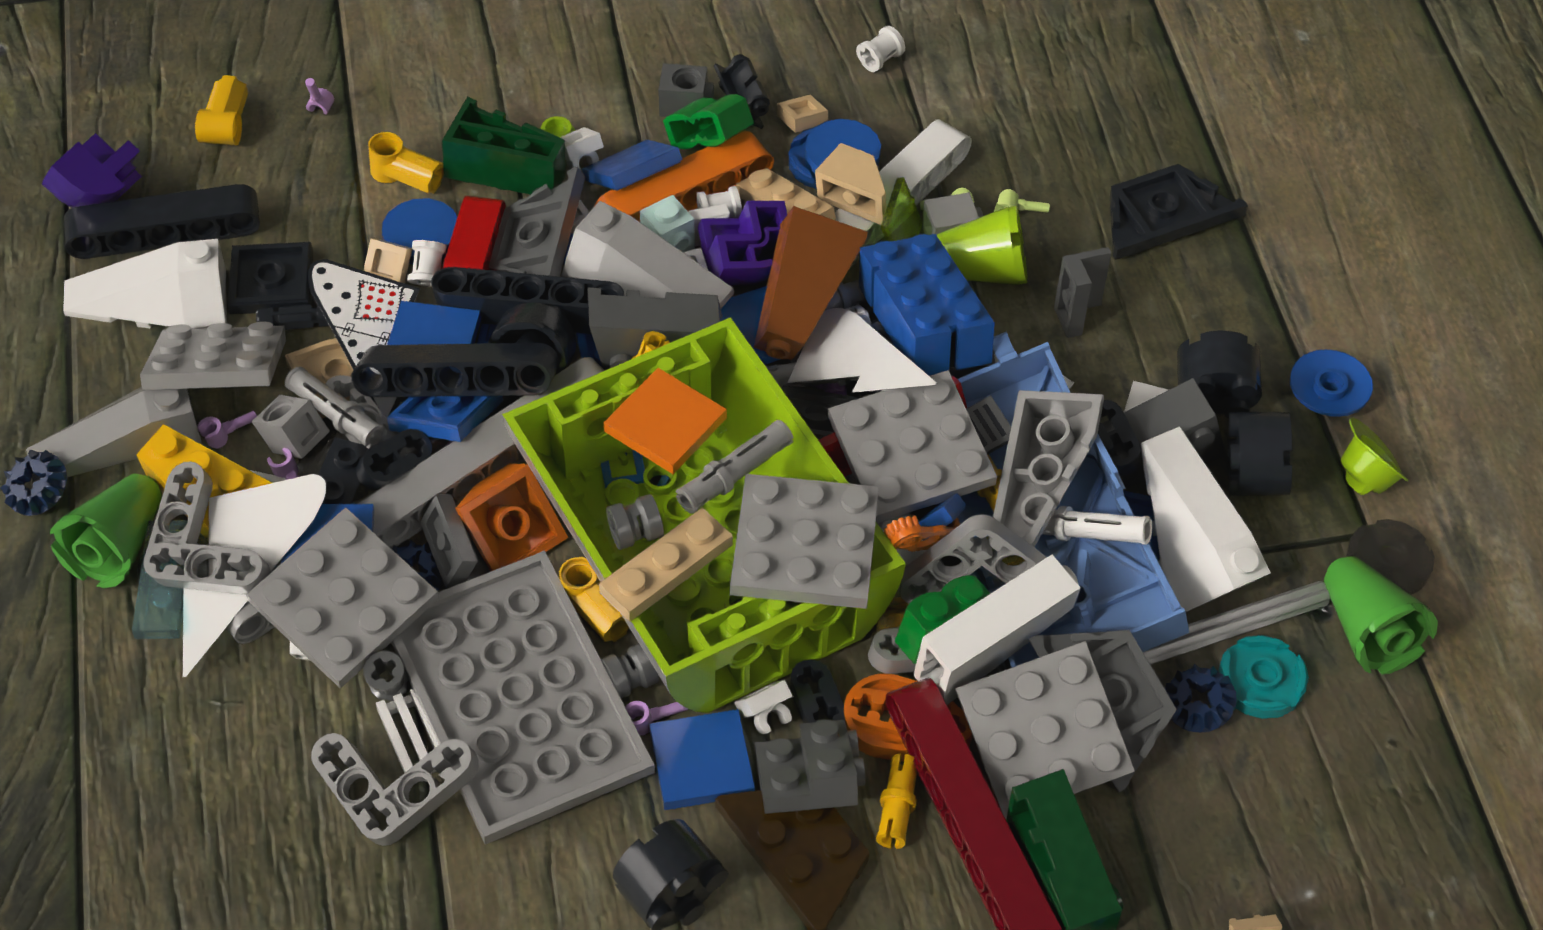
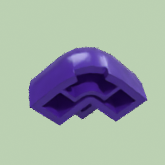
[42,133,142,208]
[697,201,787,287]

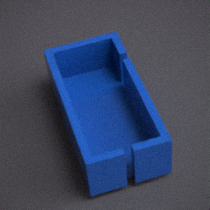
[859,234,995,376]

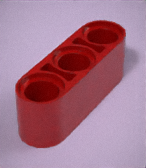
[443,196,506,270]

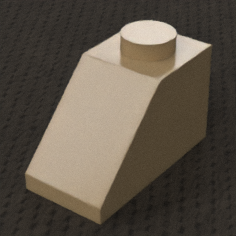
[815,143,888,226]

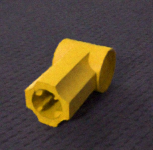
[195,75,248,146]
[368,132,444,194]
[559,557,629,642]

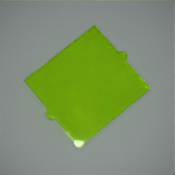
[881,177,922,242]

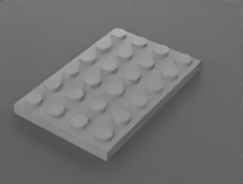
[391,551,655,845]

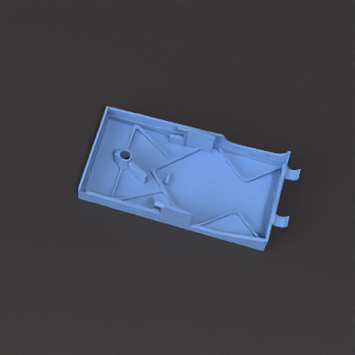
[935,332,1189,668]

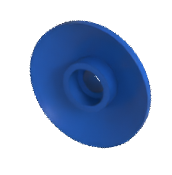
[1290,349,1373,417]

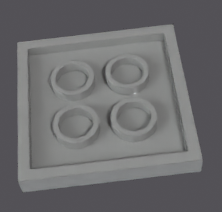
[140,322,286,390]
[828,370,997,523]
[730,474,879,609]
[246,507,439,689]
[955,641,1135,819]

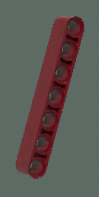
[886,677,1062,930]

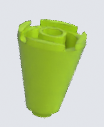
[936,206,1028,285]

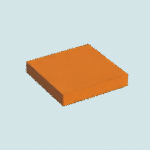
[604,368,727,474]

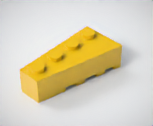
[136,424,272,539]

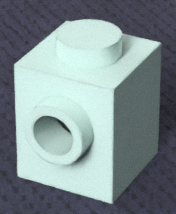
[640,195,695,252]

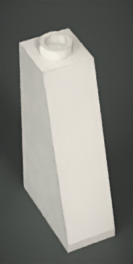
[914,554,1081,705]

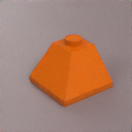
[455,463,569,572]

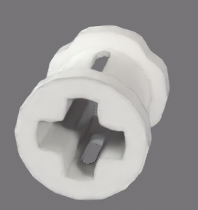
[856,26,905,72]
[697,186,742,218]
[407,240,447,287]

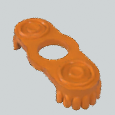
[884,515,960,552]

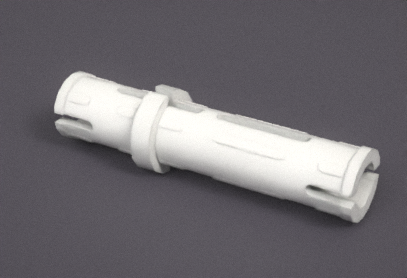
[1042,506,1152,545]

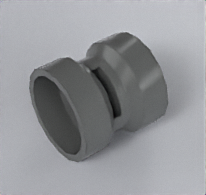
[606,494,664,550]
[601,643,659,699]

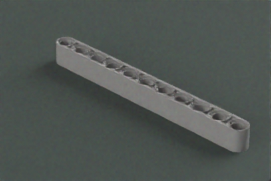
[226,357,605,644]

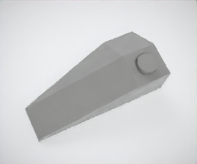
[561,201,734,308]
[26,387,201,483]
[988,390,1104,549]

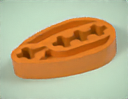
[844,673,972,761]

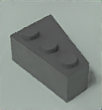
[588,288,723,370]
[1102,378,1226,487]

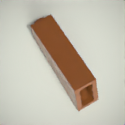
[754,206,868,360]

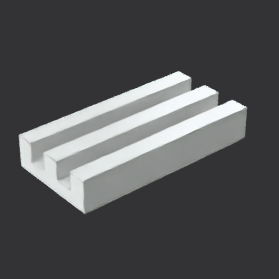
[376,689,439,774]

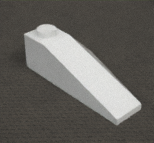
[63,238,227,329]
[1140,426,1271,612]

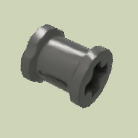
[363,651,409,702]

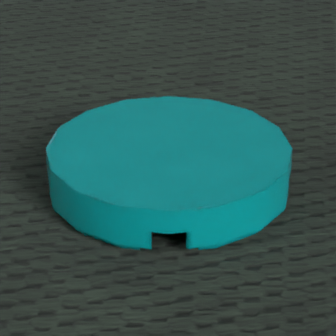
[1218,635,1309,719]

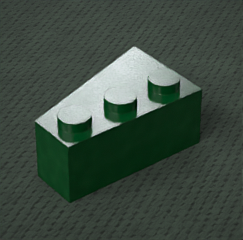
[442,96,565,195]
[1006,769,1123,930]

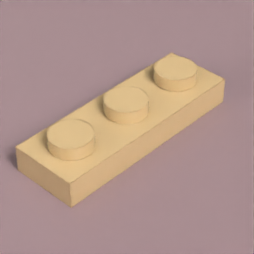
[736,168,836,220]
[599,507,733,622]

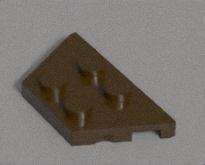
[715,790,869,930]

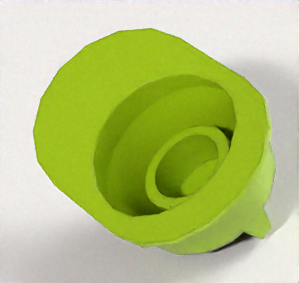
[1341,417,1409,495]

